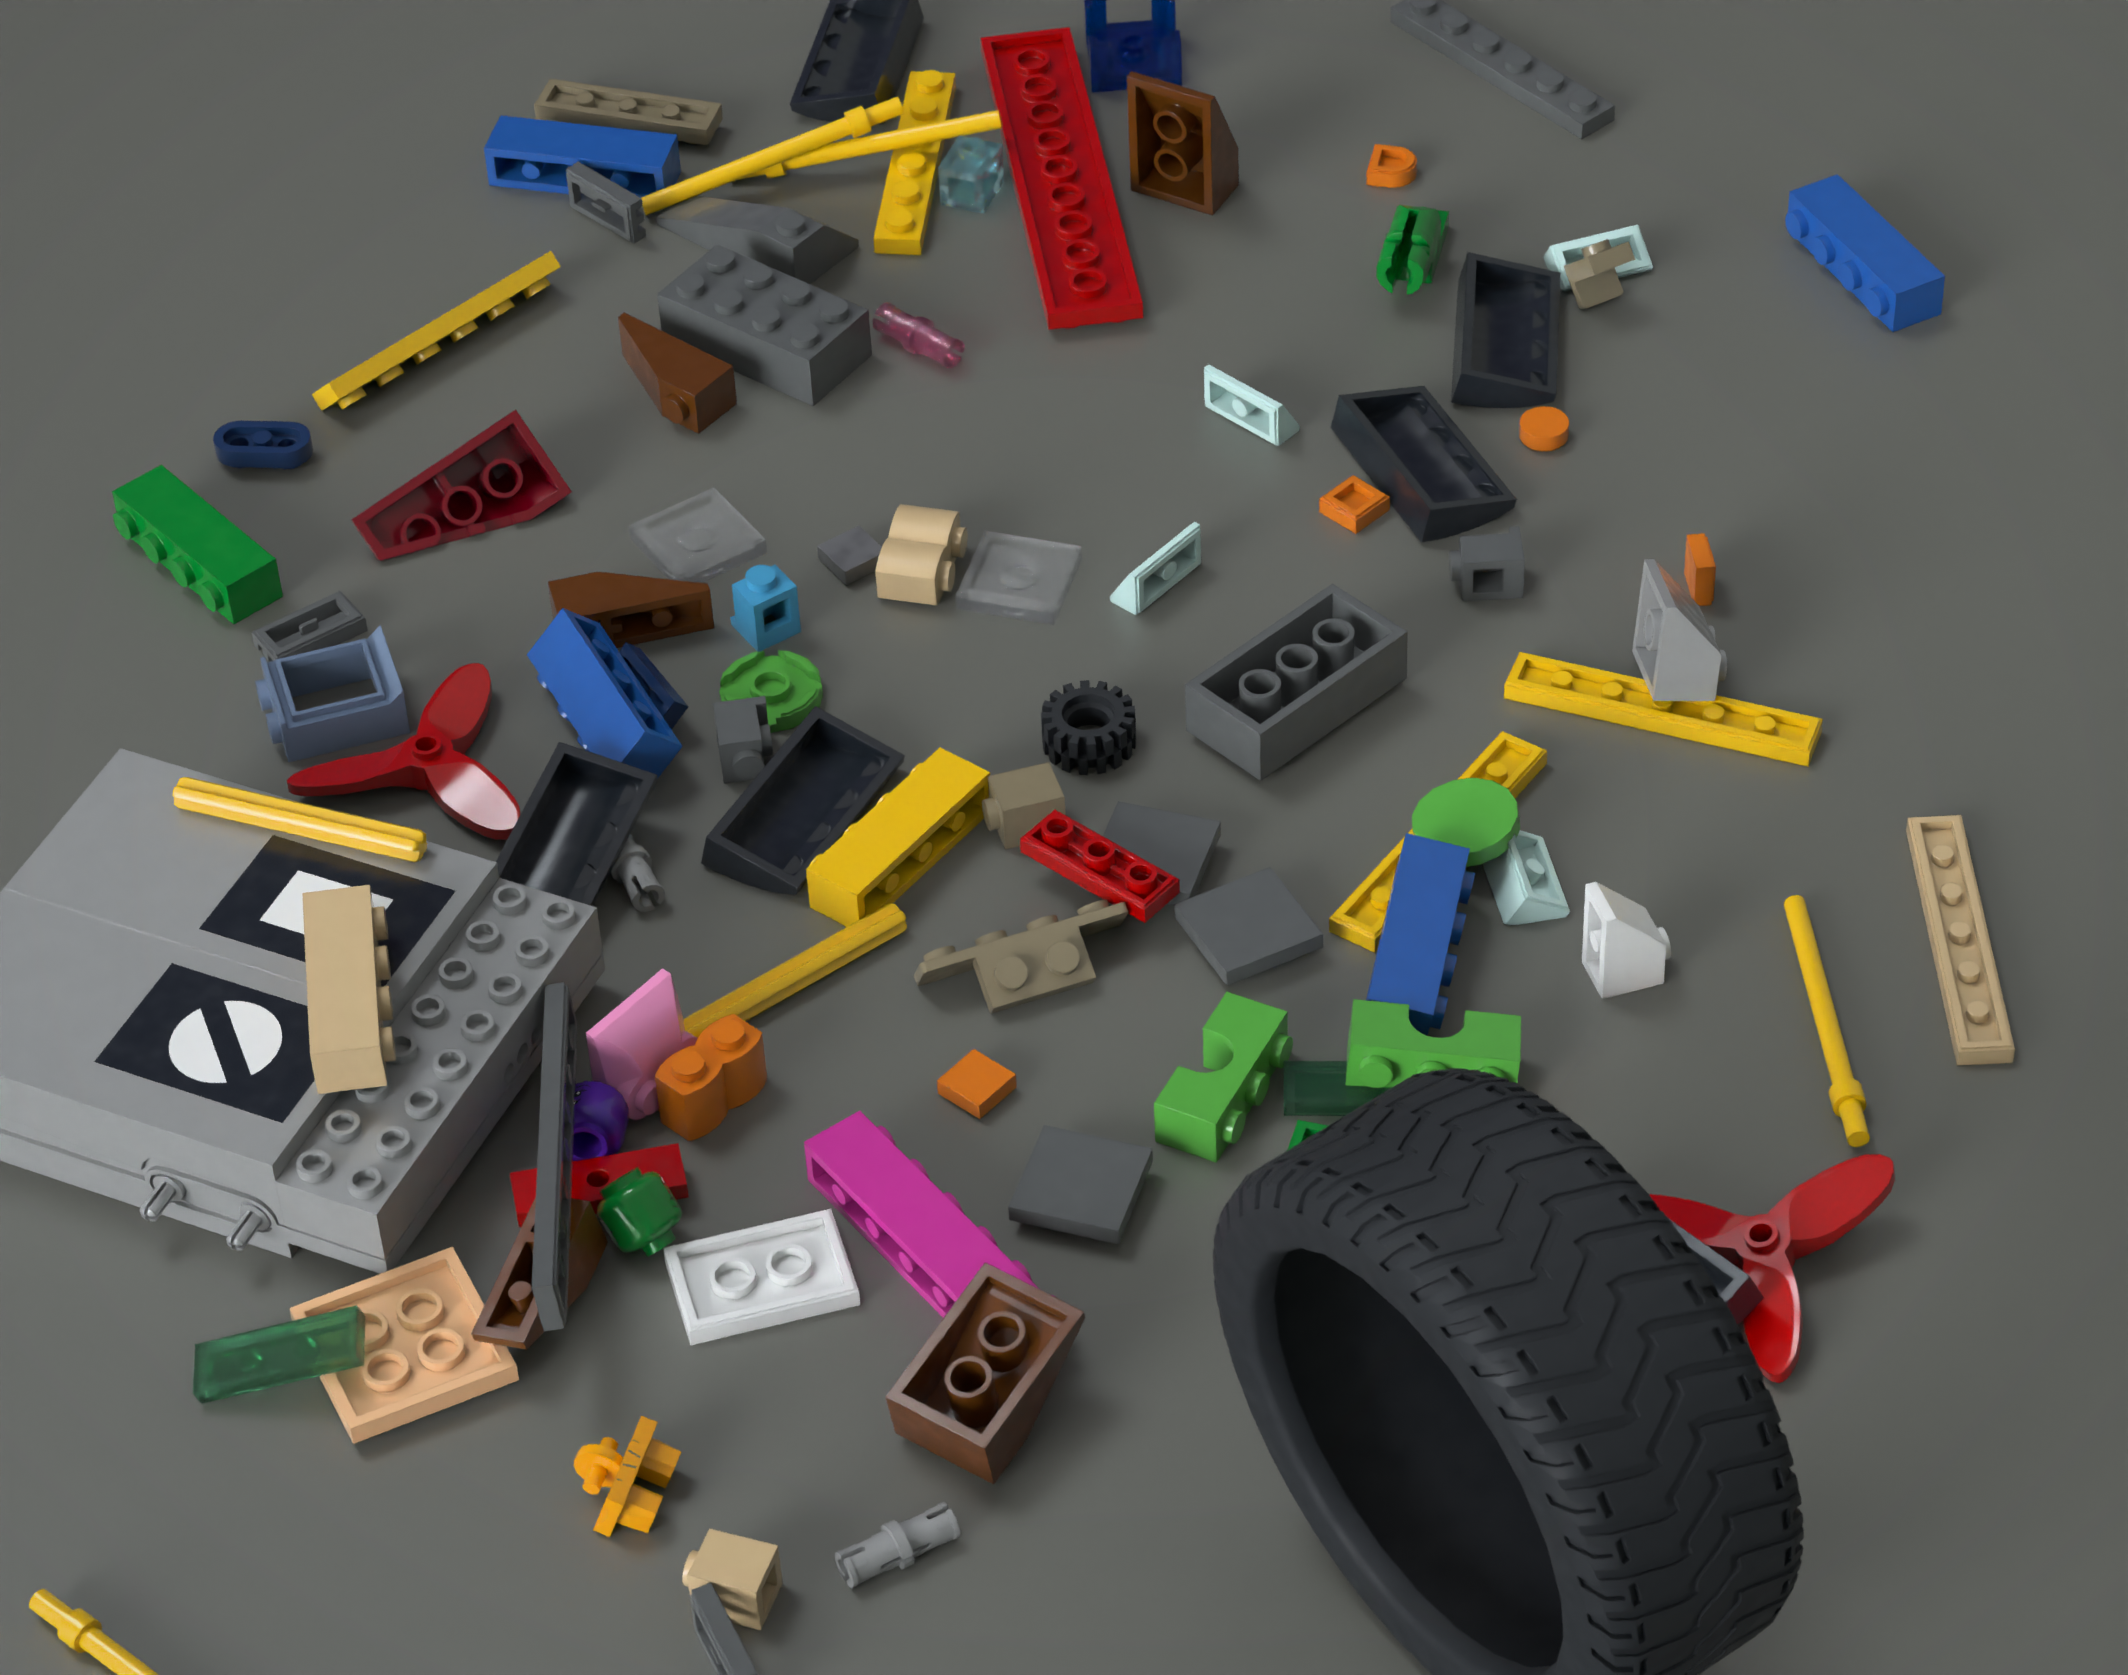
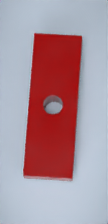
[1020,809,1180,923]
[509,1143,689,1228]

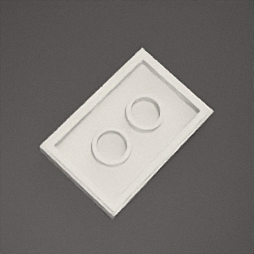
[663,1209,860,1346]

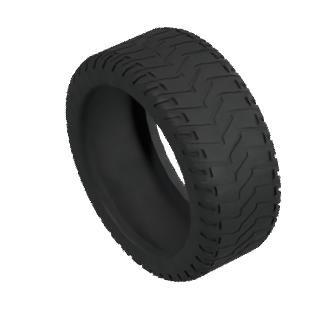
[1213,1068,1804,1675]

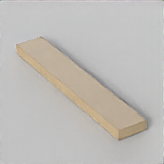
[1906,815,2015,1066]

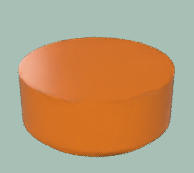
[1519,406,1569,452]

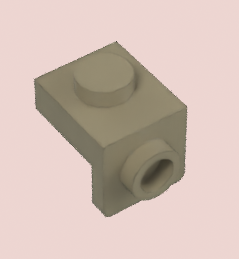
[1564,239,1635,310]

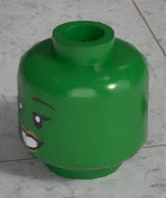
[596,1167,683,1257]

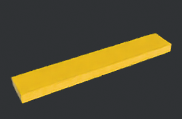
[1504,652,1823,767]
[1329,731,1547,953]

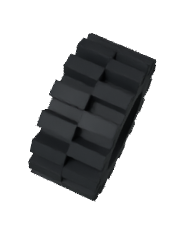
[1041,680,1136,775]

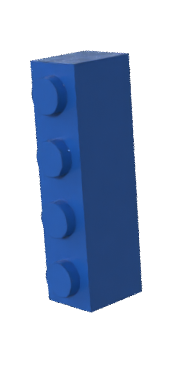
[484,115,681,198]
[1785,174,1945,332]
[527,608,683,778]
[1366,833,1475,1035]

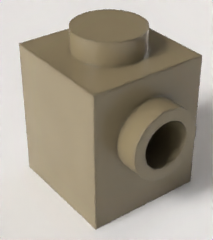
[982,762,1065,850]

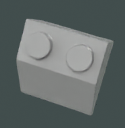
[1632,559,1727,701]

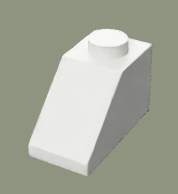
[1582,882,1671,999]

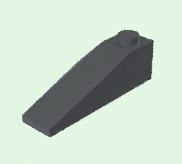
[656,196,859,284]

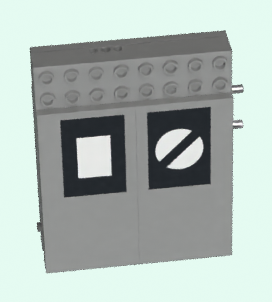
[0,748,605,1274]

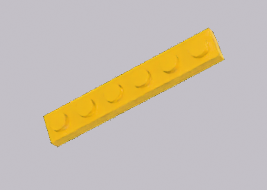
[873,70,956,255]
[311,251,561,411]

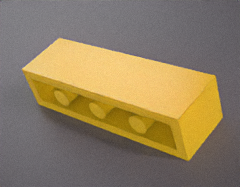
[806,747,990,927]

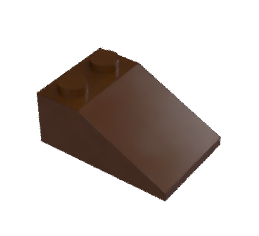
[1127,71,1239,216]
[885,1262,1085,1485]

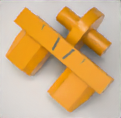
[574,1415,681,1537]

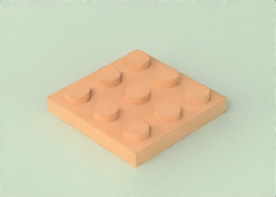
[289,1247,519,1444]

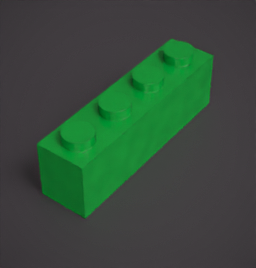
[112,465,283,625]

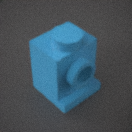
[730,565,801,652]

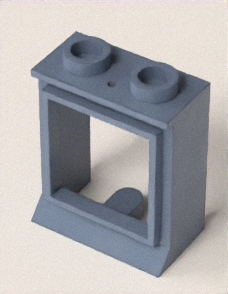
[255,625,410,762]

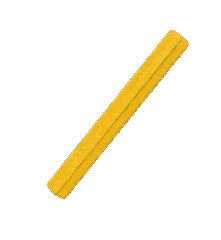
[172,777,428,862]
[683,903,907,1038]

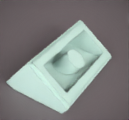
[1543,225,1653,292]
[1204,364,1300,446]
[1110,522,1201,615]
[1483,830,1570,925]

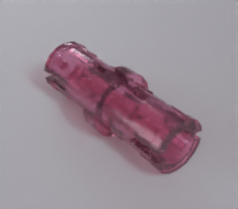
[872,302,965,369]

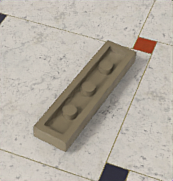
[534,78,723,145]

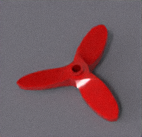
[287,663,521,840]
[1649,1154,1895,1383]

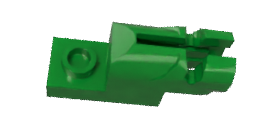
[1376,205,1449,295]

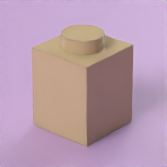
[683,1528,783,1631]

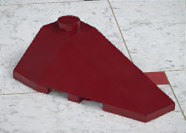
[351,409,572,561]

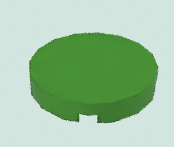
[719,650,823,733]
[1412,778,1521,867]

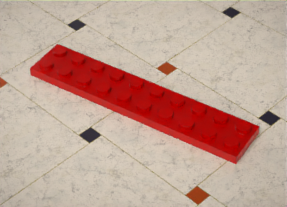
[980,27,1143,330]

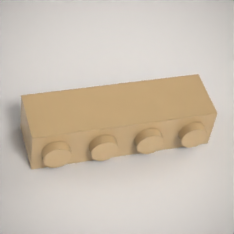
[302,885,396,1094]

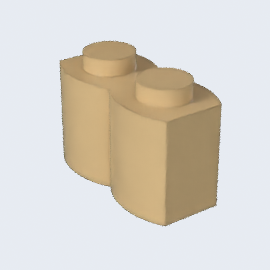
[875,504,968,605]

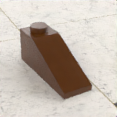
[618,312,737,434]
[548,572,714,648]
[471,1197,608,1350]

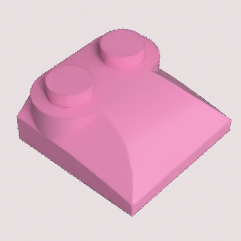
[586,969,697,1120]

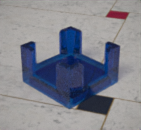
[1083,0,1182,93]

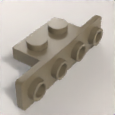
[914,900,1129,1014]

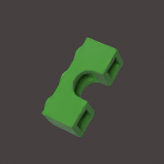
[1154,992,1293,1163]
[1345,999,1521,1090]

